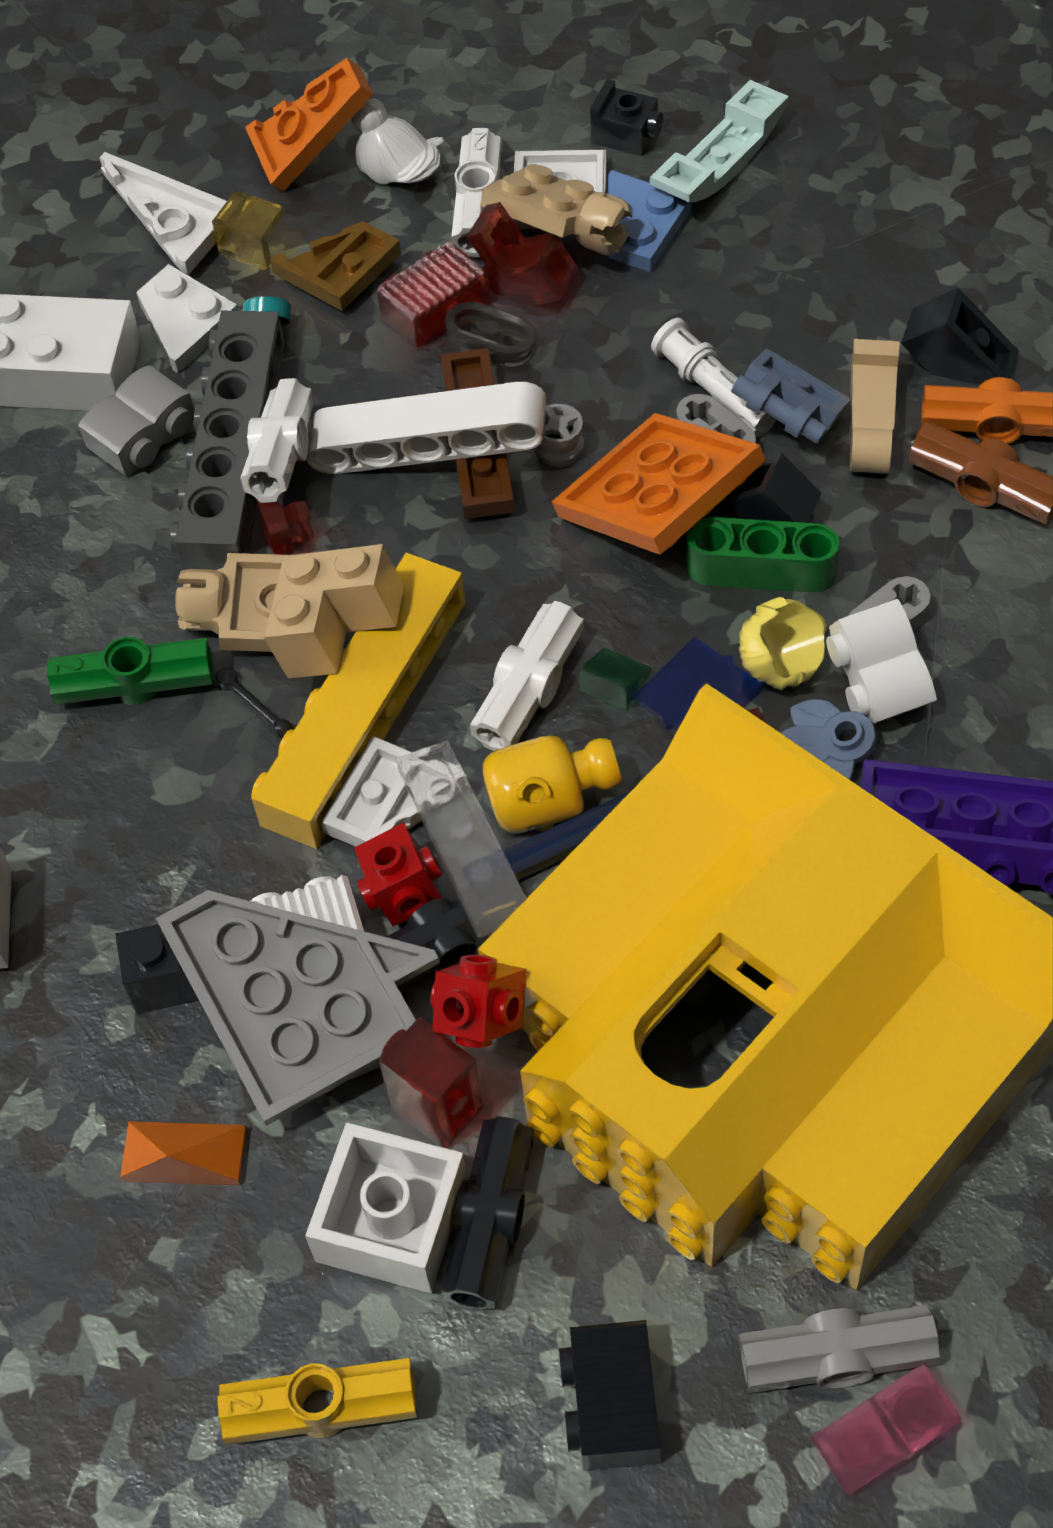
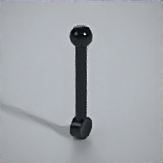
[215,667,293,740]

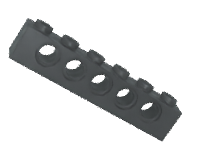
[170,310,285,570]

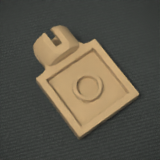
[480,164,633,255]
[175,553,288,652]

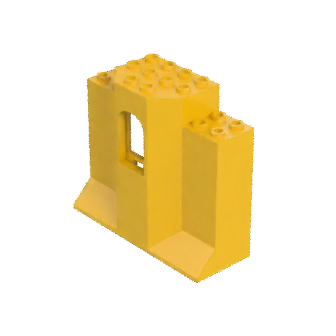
[478,683,1053,1291]

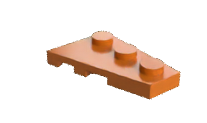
[245,57,374,192]

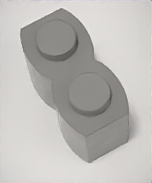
[78,365,195,476]

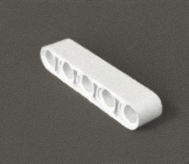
[306,382,546,474]

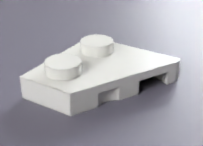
[136,264,239,374]

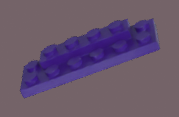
[861,759,1053,894]

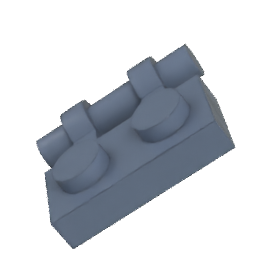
[731,348,851,444]

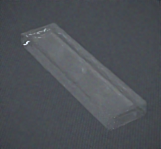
[396,740,526,938]

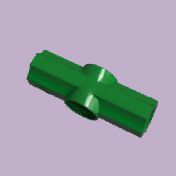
[47,637,214,705]

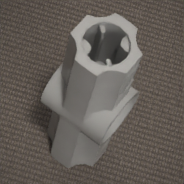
[739,1305,940,1393]

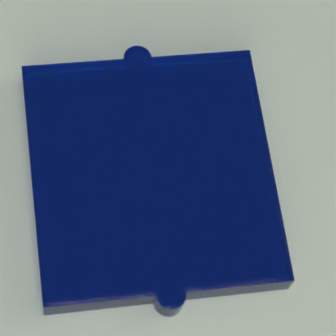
[634,637,762,732]

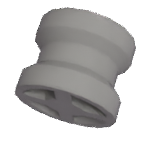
[535,404,584,468]

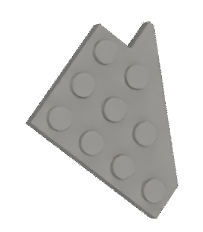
[156,890,440,1126]

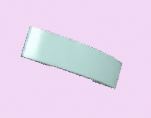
[650,80,789,202]

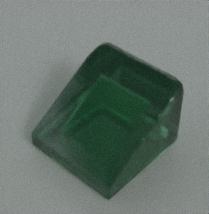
[578,647,651,711]

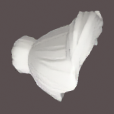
[351,98,444,185]

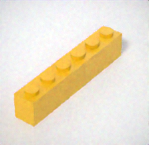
[251,552,466,849]

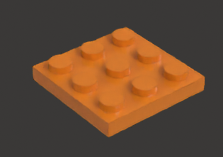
[551,413,766,555]

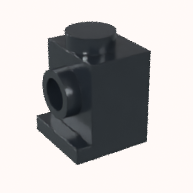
[590,79,663,156]

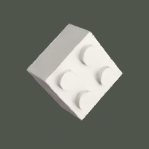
[305,1122,469,1294]

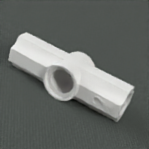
[451,128,502,257]
[240,378,314,503]
[470,601,584,751]

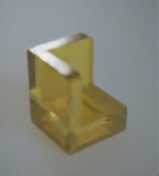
[212,190,283,270]

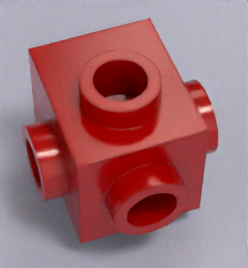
[354,822,443,927]
[430,955,526,1048]

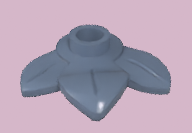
[781,699,877,780]

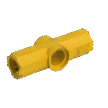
[217,1358,417,1445]

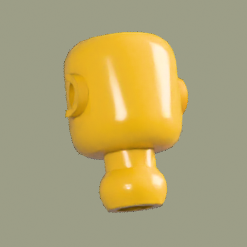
[482,735,622,834]

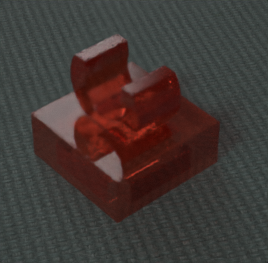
[256,498,314,555]

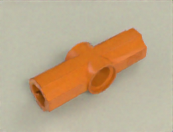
[921,377,1053,444]

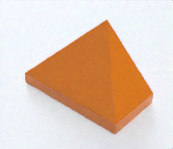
[120,1121,247,1185]

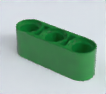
[686,517,840,592]

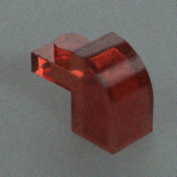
[467,202,578,305]

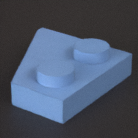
[608,170,692,272]

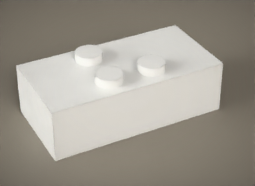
[0,294,141,411]

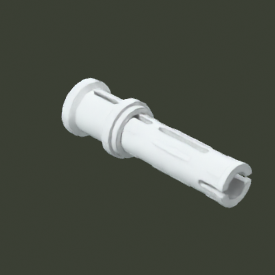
[651,317,776,437]

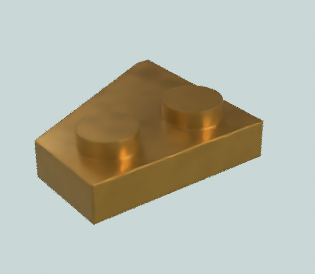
[270,221,401,311]

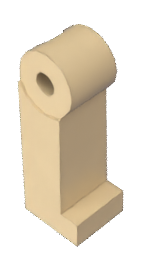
[850,339,900,474]

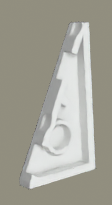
[100,152,238,275]

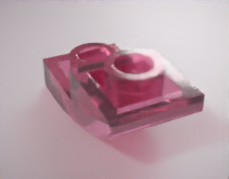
[811,1363,963,1496]

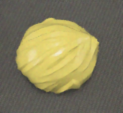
[738,597,827,691]

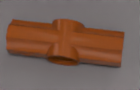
[908,422,1053,525]

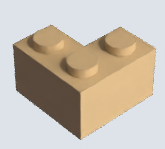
[263,544,404,679]

